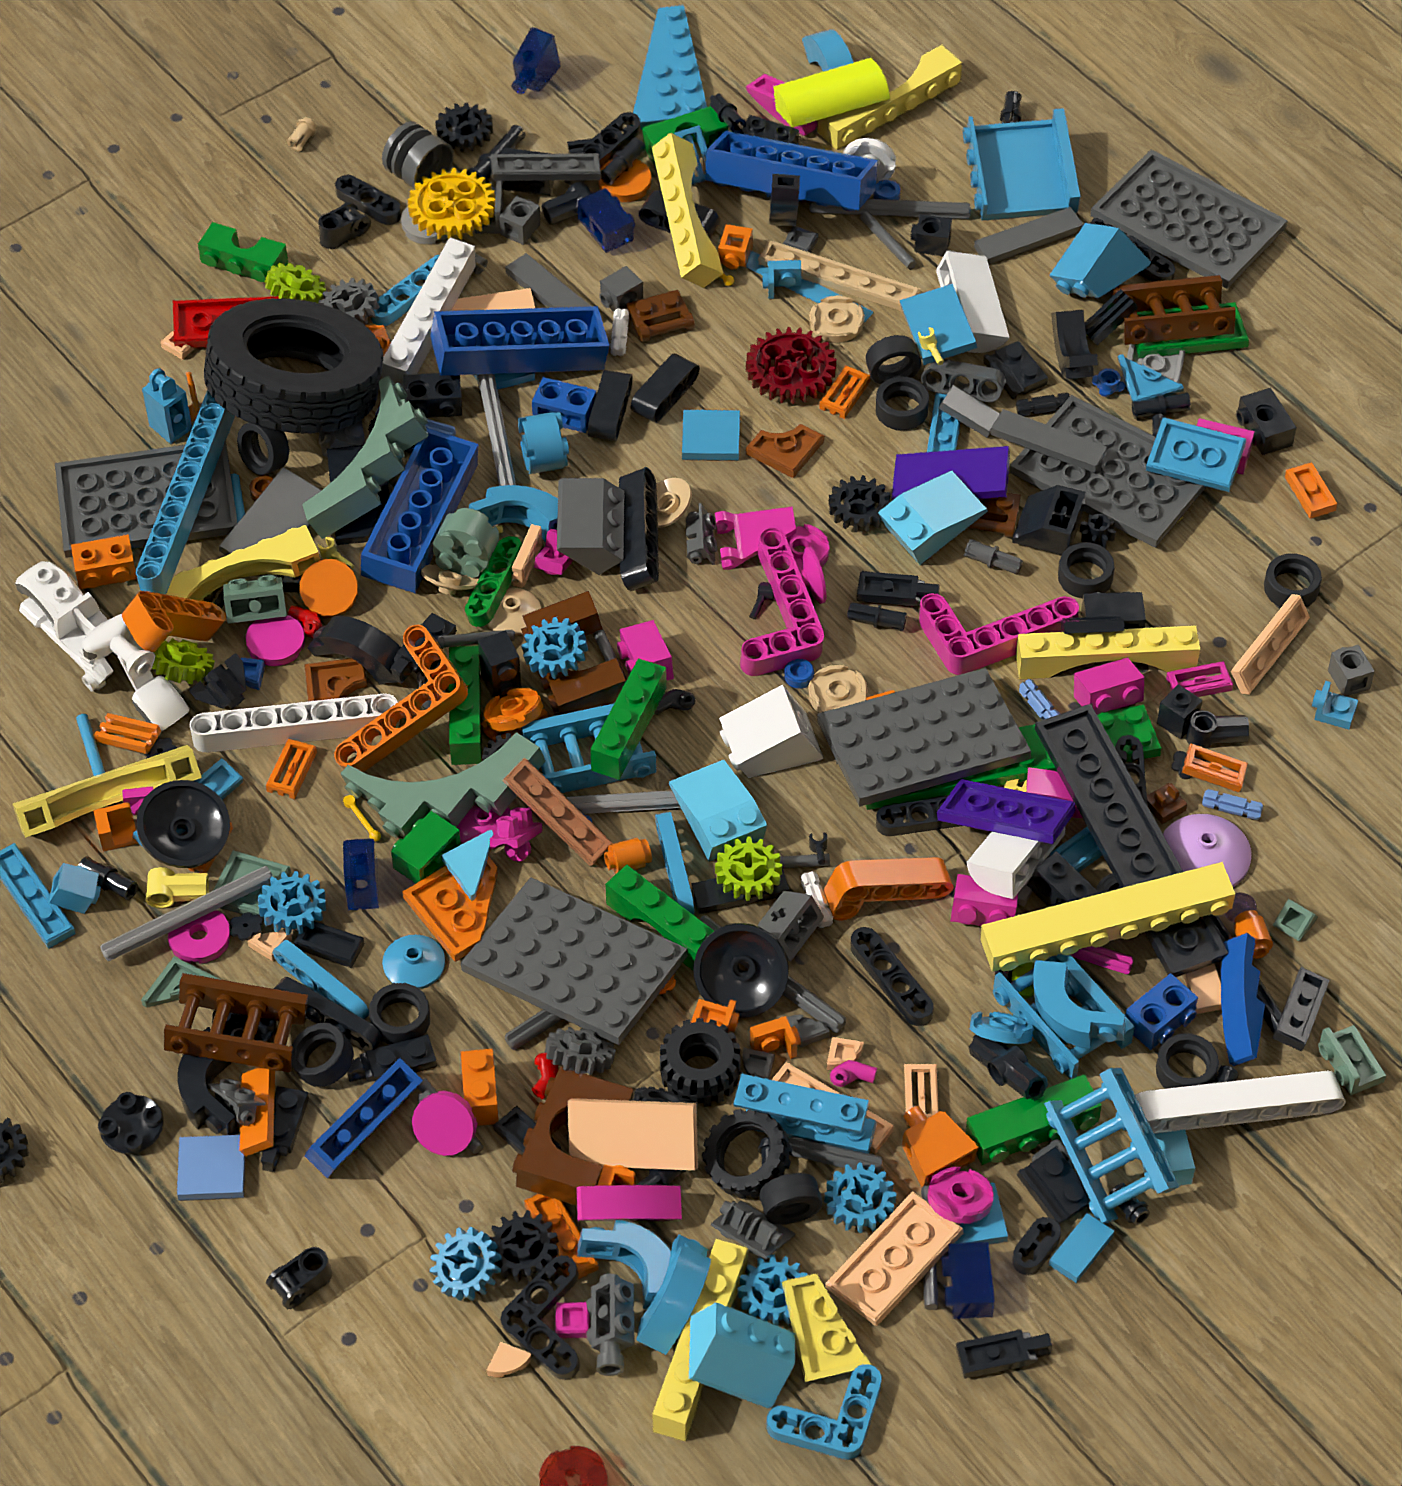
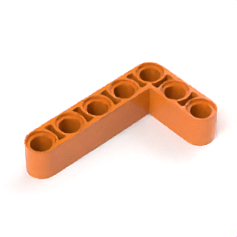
[334,624,468,772]

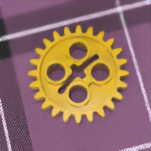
[408,168,495,239]

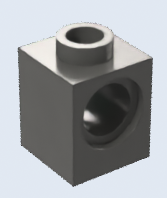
[499,196,541,245]
[599,266,643,312]
[1328,644,1375,696]

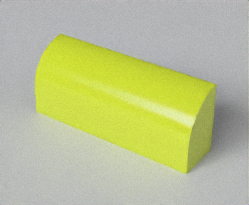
[773,58,890,128]

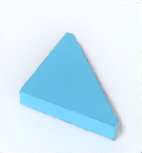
[442,829,494,901]

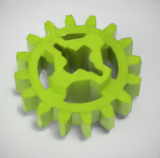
[265,263,326,304]
[151,638,215,684]
[715,837,782,901]

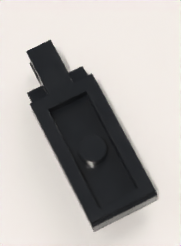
[857,571,940,606]
[391,613,457,684]
[347,1034,437,1082]
[260,1086,309,1173]
[956,1329,1052,1379]

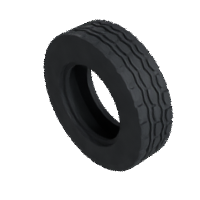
[204,298,383,434]

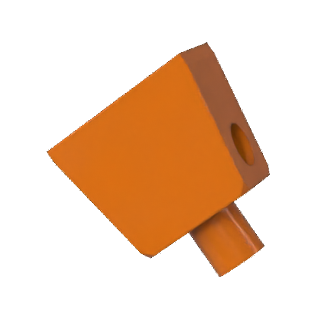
[902,1106,978,1187]

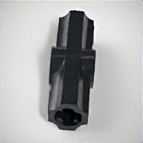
[968,1034,1049,1101]

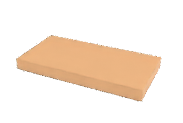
[568,1099,698,1170]
[825,1191,964,1327]

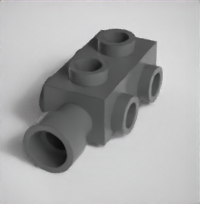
[587,1274,634,1376]

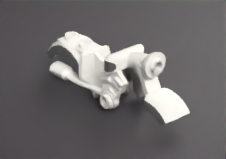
[15,561,189,731]

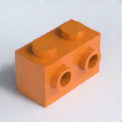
[71,534,137,589]

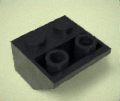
[1012,485,1086,555]

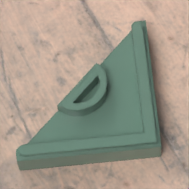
[141,956,219,1007]

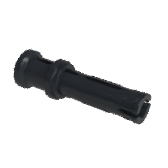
[467,125,526,184]

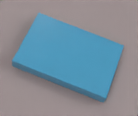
[900,284,977,365]
[1146,417,1246,492]

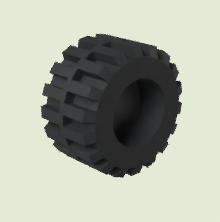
[660,1018,740,1107]

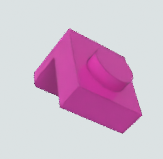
[534,529,573,575]

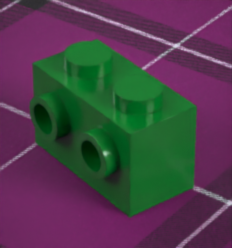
[391,811,461,883]

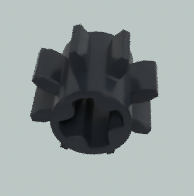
[1080,514,1116,549]

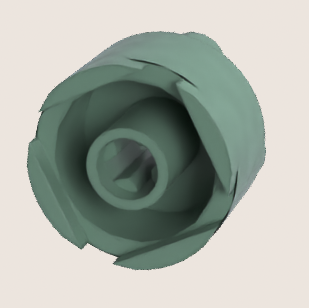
[433,508,499,578]

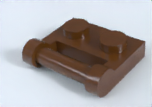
[626,290,695,342]
[964,493,1021,538]

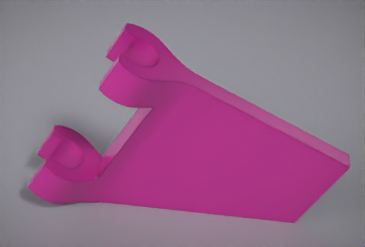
[715,506,796,570]

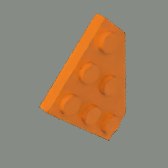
[403,856,498,962]

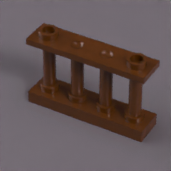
[1111,275,1236,345]
[164,973,308,1073]

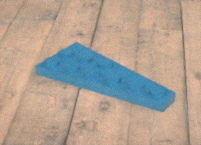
[630,5,707,130]

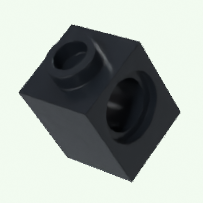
[910,214,952,257]
[1157,684,1202,739]

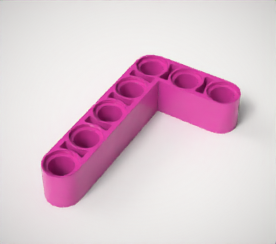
[740,527,824,676]
[919,593,1079,675]

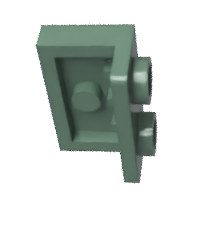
[1318,1025,1386,1095]

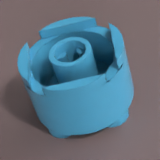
[518,412,569,474]

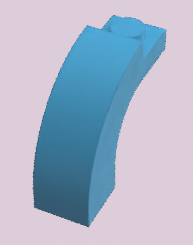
[802,29,854,72]
[469,485,558,542]
[1033,960,1126,1049]
[577,1220,671,1309]
[636,1234,711,1355]

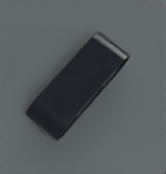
[638,190,721,239]
[630,353,700,423]
[588,370,633,441]

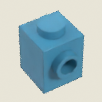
[49,863,101,914]

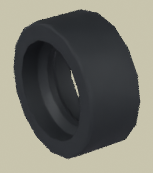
[865,335,921,385]
[875,377,929,431]
[237,423,290,475]
[1058,542,1115,599]
[1264,553,1322,607]
[369,983,430,1044]
[291,1023,354,1087]
[1156,1033,1219,1089]

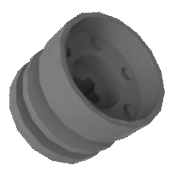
[382,121,454,189]

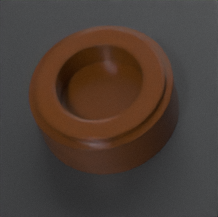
[249,476,274,502]

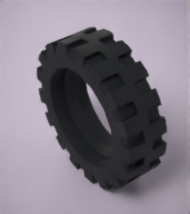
[702,1109,792,1199]

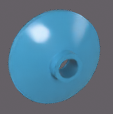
[382,935,445,989]

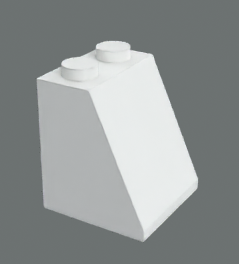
[719,685,824,778]

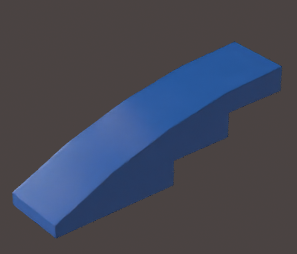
[1221,933,1265,1066]

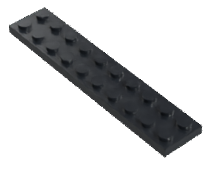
[1034,704,1228,977]

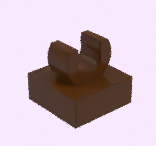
[1147,783,1187,824]

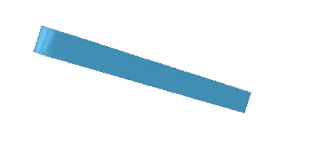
[136,390,235,594]

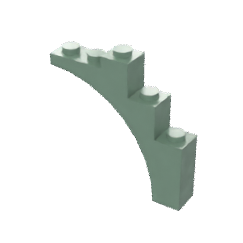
[302,376,429,539]
[340,732,546,838]

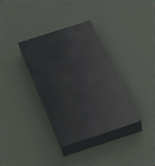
[327,445,390,545]

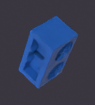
[532,377,596,433]
[1125,973,1198,1050]

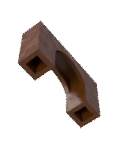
[521,591,626,715]
[512,1067,634,1206]

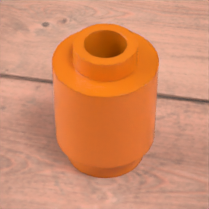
[604,837,652,874]
[1234,910,1273,959]

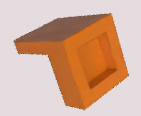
[93,802,138,852]

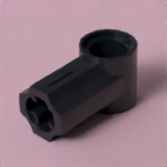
[541,182,600,225]
[1186,710,1249,749]

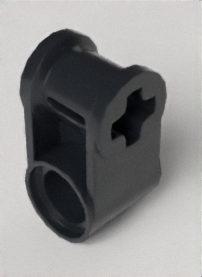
[318,202,371,249]
[266,1247,332,1310]

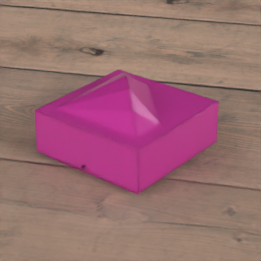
[122,786,153,815]

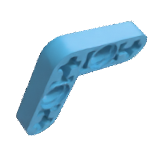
[767,1364,882,1460]

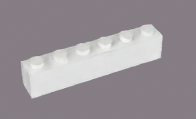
[381,237,476,388]

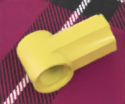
[146,867,209,908]

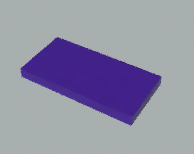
[892,446,1010,501]
[937,779,1075,844]

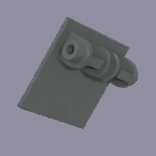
[710,1201,796,1259]

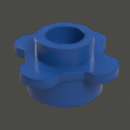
[1092,368,1125,397]

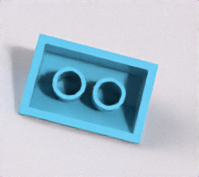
[689,1302,795,1408]

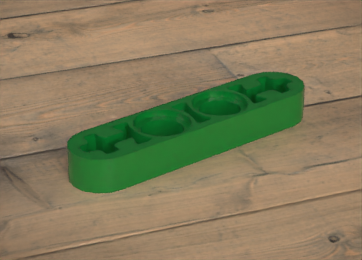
[465,536,522,627]

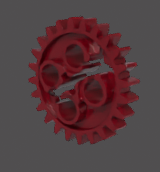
[746,327,837,404]

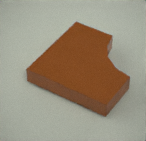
[746,424,824,478]
[304,658,367,702]

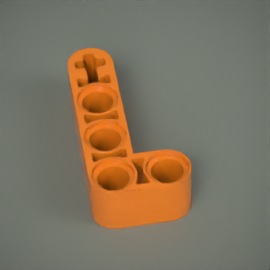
[122,591,226,652]
[824,857,954,921]

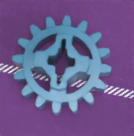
[522,617,588,679]
[258,871,326,935]
[824,1163,896,1233]
[429,1227,502,1301]
[738,1255,808,1326]

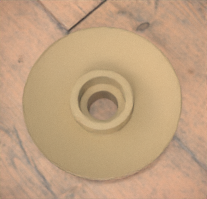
[657,478,692,528]
[421,564,479,595]
[483,588,541,636]

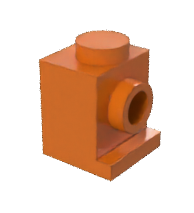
[718,224,753,269]

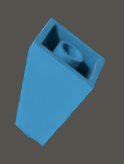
[1049,223,1151,298]

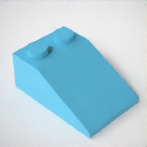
[878,471,987,565]
[669,760,767,862]

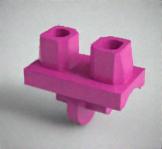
[489,807,543,862]

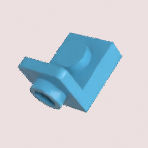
[763,260,801,299]
[1312,680,1358,730]

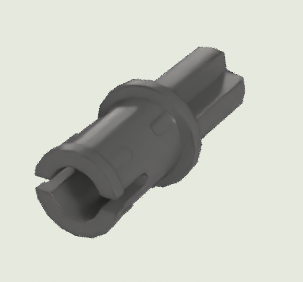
[964,539,1023,574]

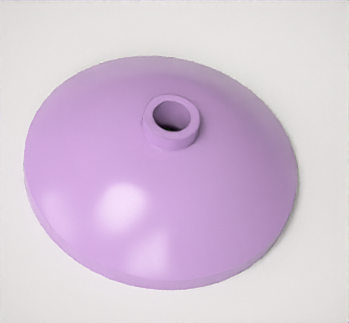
[1163,814,1251,887]

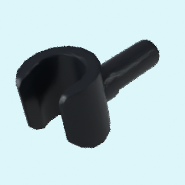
[749,582,774,619]
[809,832,828,865]

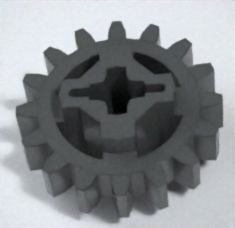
[319,278,379,325]
[545,1027,616,1075]

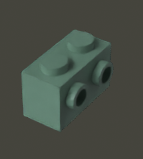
[223,575,287,624]

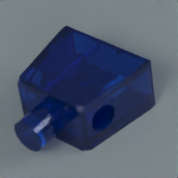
[511,27,561,94]
[343,838,379,910]

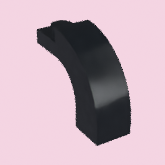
[769,174,800,227]
[1051,309,1098,379]
[307,616,401,684]
[177,1027,239,1136]

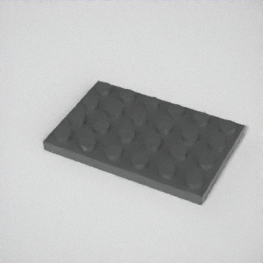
[1090,149,1288,289]
[1009,395,1207,548]
[55,439,237,558]
[817,668,1031,807]
[460,877,688,1045]

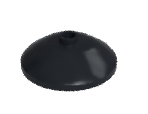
[136,780,230,868]
[694,923,789,1018]

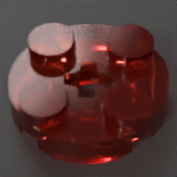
[539,1445,608,1486]

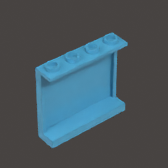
[963,108,1081,220]

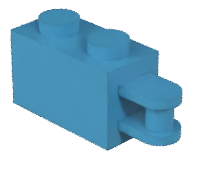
[142,368,192,444]

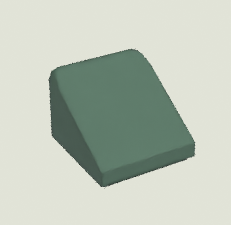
[1272,899,1318,942]

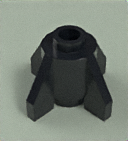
[189,653,247,710]

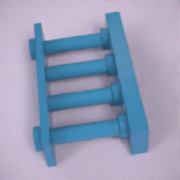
[521,704,656,793]
[993,954,1135,1079]
[1045,1068,1180,1223]
[733,1074,877,1154]

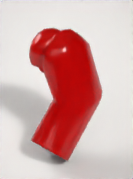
[288,605,323,638]
[532,1053,559,1099]

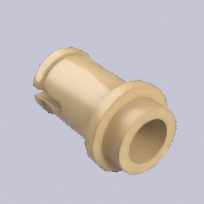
[287,117,316,151]

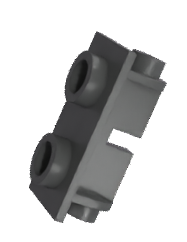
[685,503,718,565]
[207,1079,266,1126]

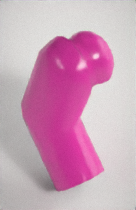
[830,1060,878,1087]

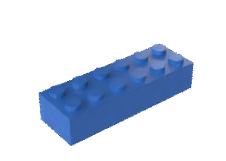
[705,131,878,211]
[430,306,609,376]
[361,428,478,593]

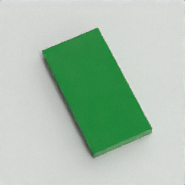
[1135,302,1249,358]

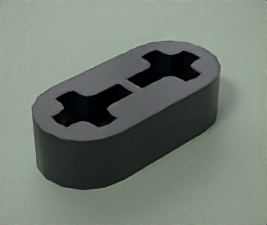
[1012,1217,1061,1275]

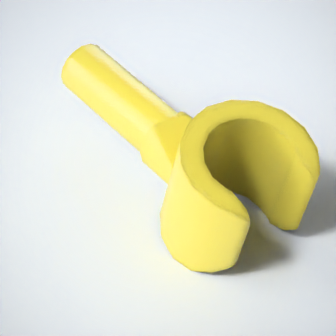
[918,327,944,365]
[318,537,354,570]

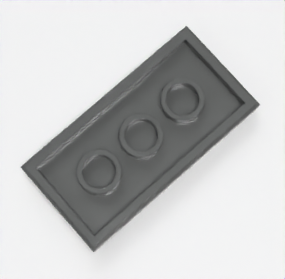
[219,467,322,576]

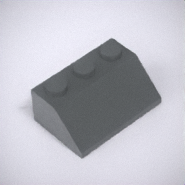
[557,478,624,575]

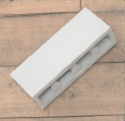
[936,251,1010,353]
[967,828,1065,899]

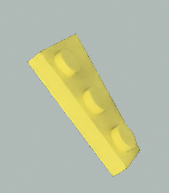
[782,1274,871,1382]

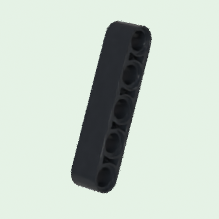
[619,467,659,591]

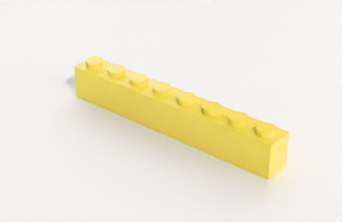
[980,862,1235,972]

